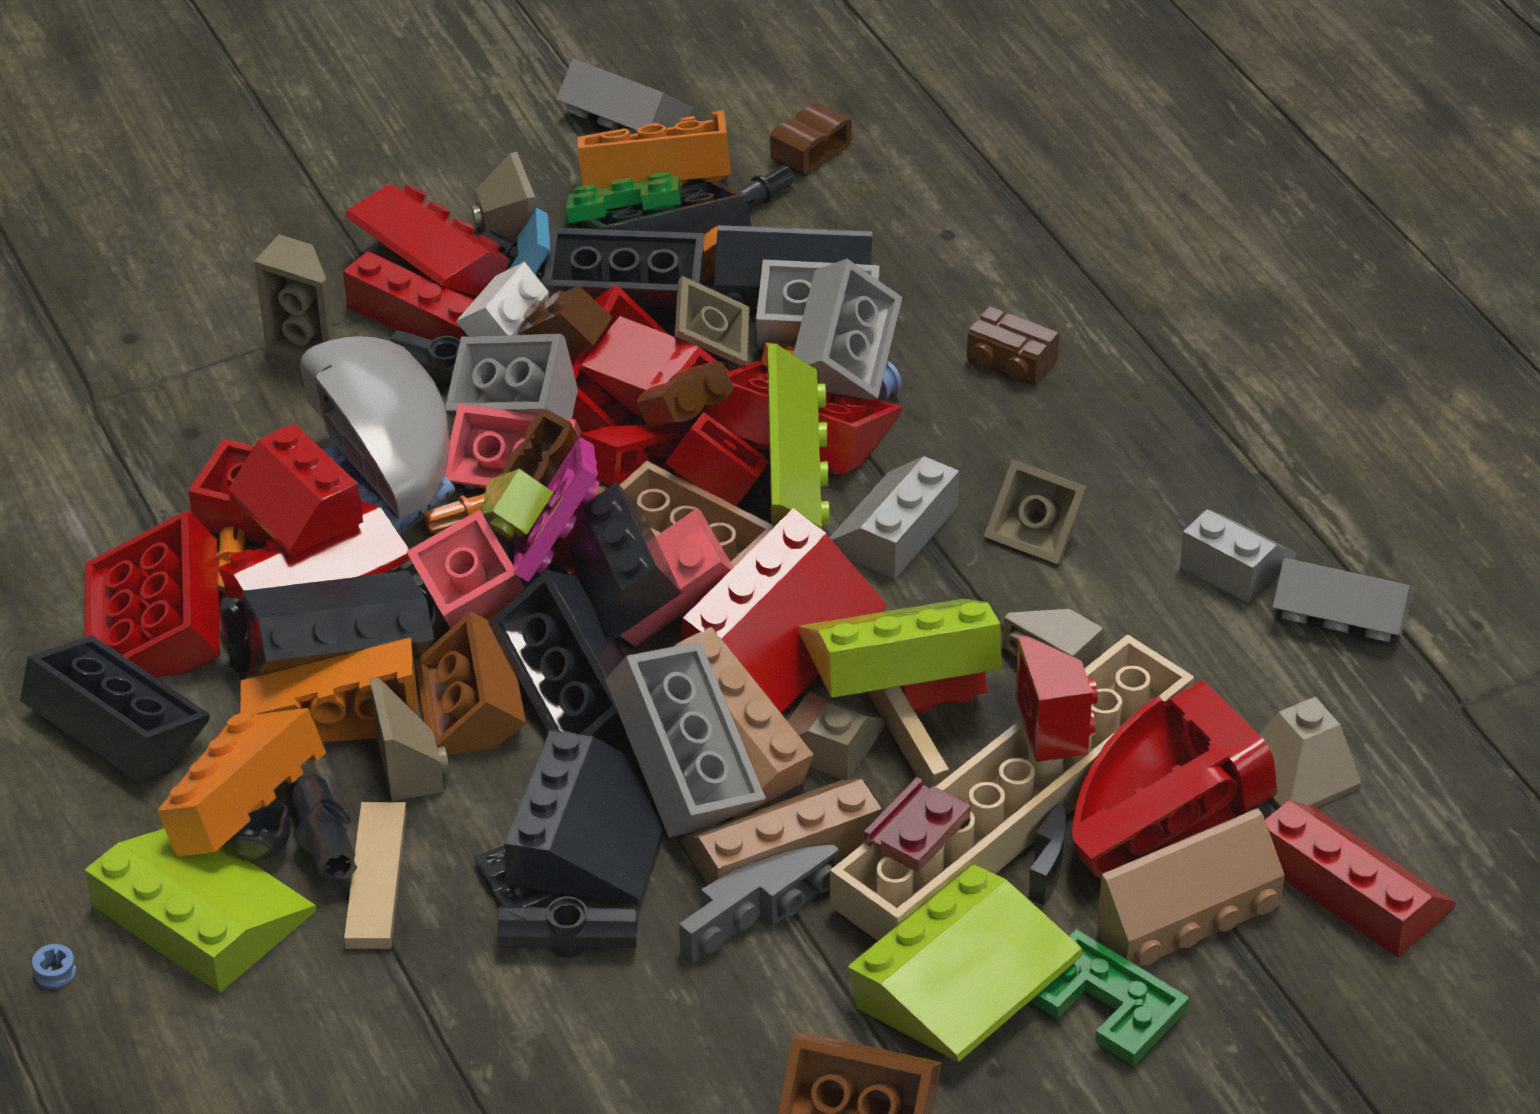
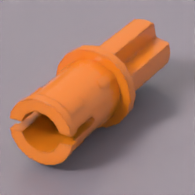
[424,494,485,534]
[216,527,246,598]

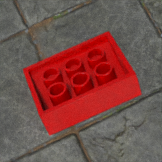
[705,360,902,475]
[680,508,887,715]
[85,509,220,677]

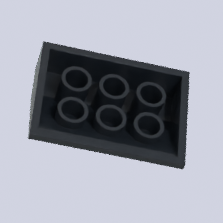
[576,181,751,235]
[504,730,665,905]

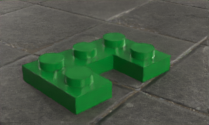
[566,172,681,223]
[1029,929,1190,1066]

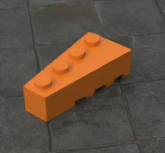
[578,110,731,189]
[240,637,418,742]
[157,708,326,856]

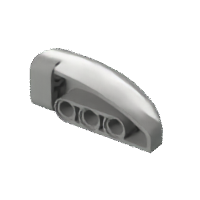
[300,336,450,518]

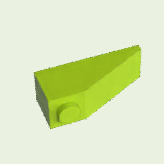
[483,469,554,538]

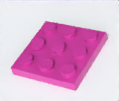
[513,437,599,582]

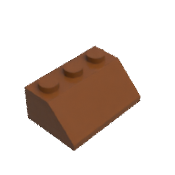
[415,611,526,755]
[778,1032,942,1114]

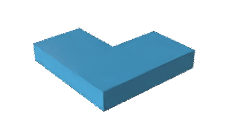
[509,208,550,274]

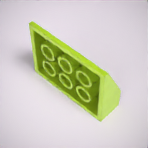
[768,344,829,530]
[799,599,1001,698]
[84,828,317,993]
[848,864,1083,1062]

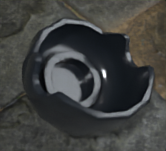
[224,800,291,861]

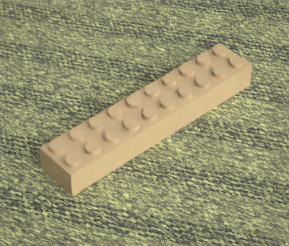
[830,634,1195,941]

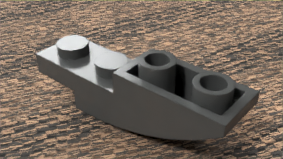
[679,844,839,964]

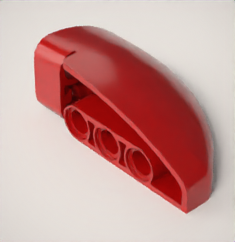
[1072,681,1277,878]

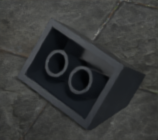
[569,482,682,641]

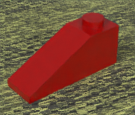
[580,424,693,485]

